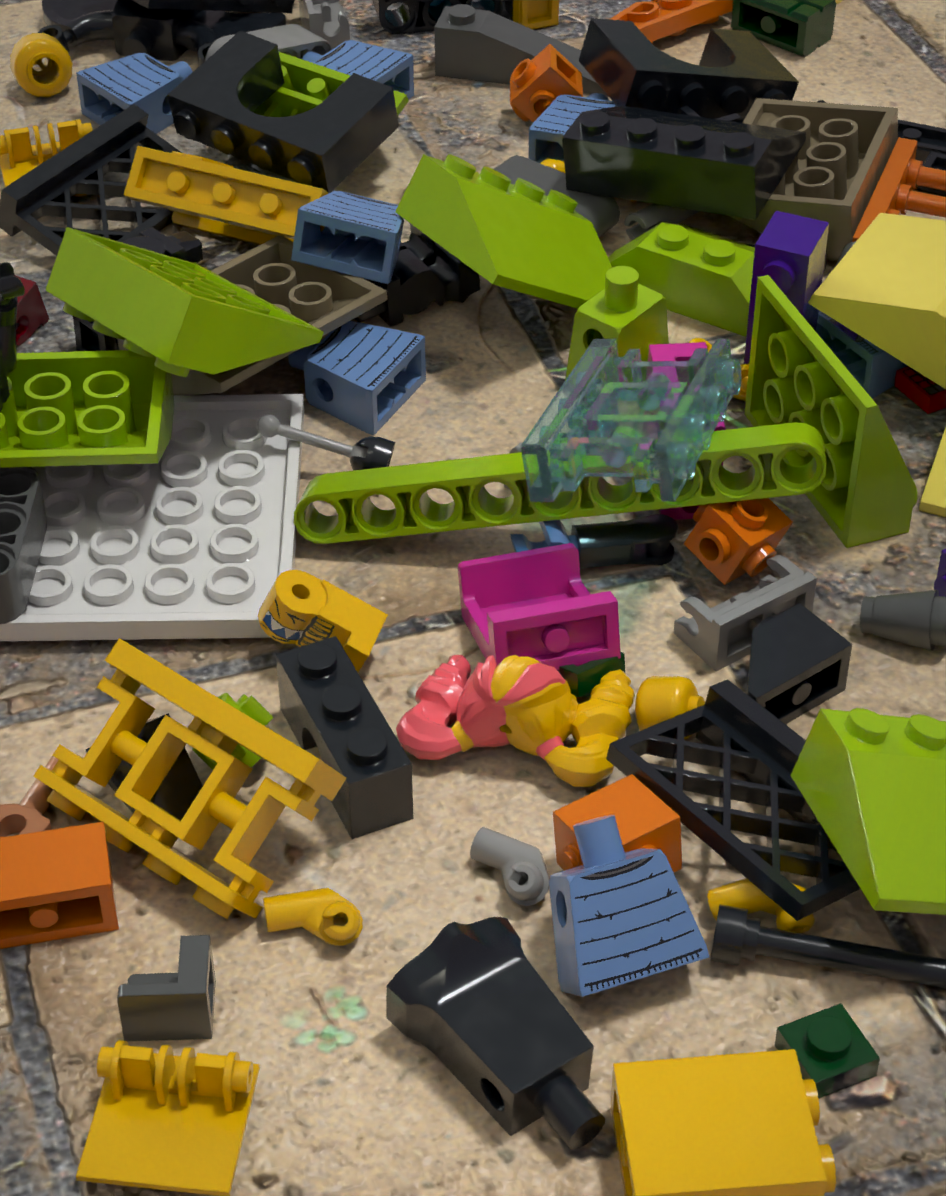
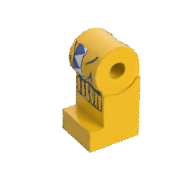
[258,570,388,672]

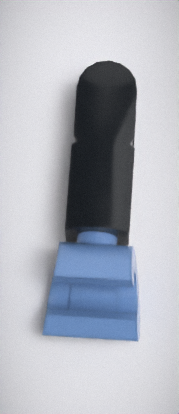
[510,514,678,568]

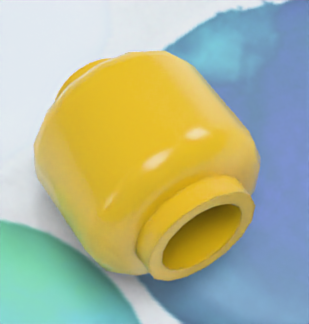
[10,33,73,97]

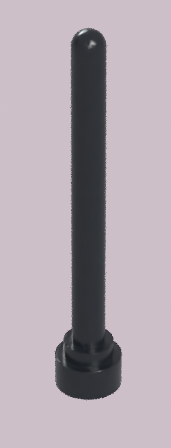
[710,904,946,988]

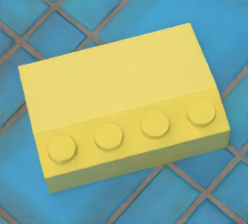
[808,213,946,389]

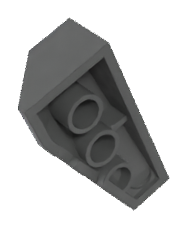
[434,4,608,96]

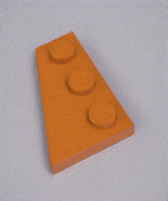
[610,0,733,44]

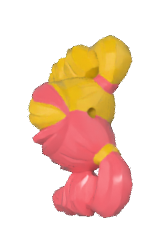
[396,655,635,787]

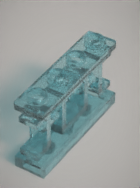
[521,339,741,502]

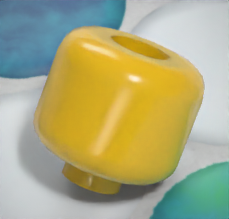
[635,676,705,740]

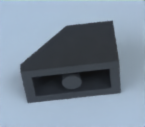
[746,603,852,724]

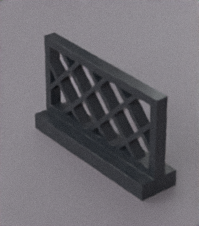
[0,104,182,256]
[606,679,861,921]

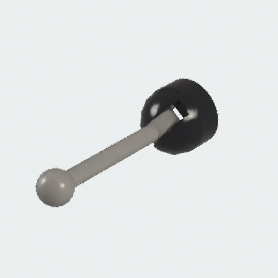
[258,415,396,470]

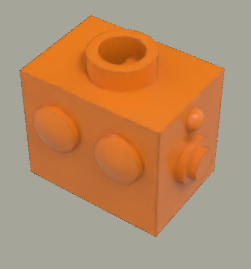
[553,774,682,873]

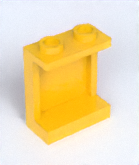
[610,1049,836,1196]

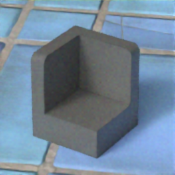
[117,935,216,1041]

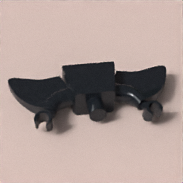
[38,0,286,66]

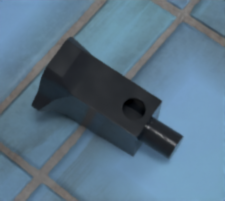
[386,917,605,1150]

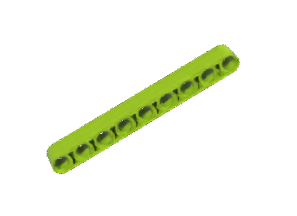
[294,422,826,544]

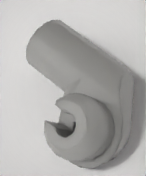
[470,827,550,906]

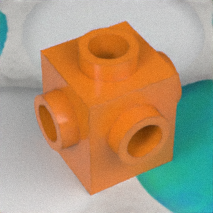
[510,44,583,123]
[684,498,793,585]

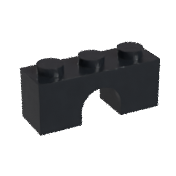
[276,636,414,839]

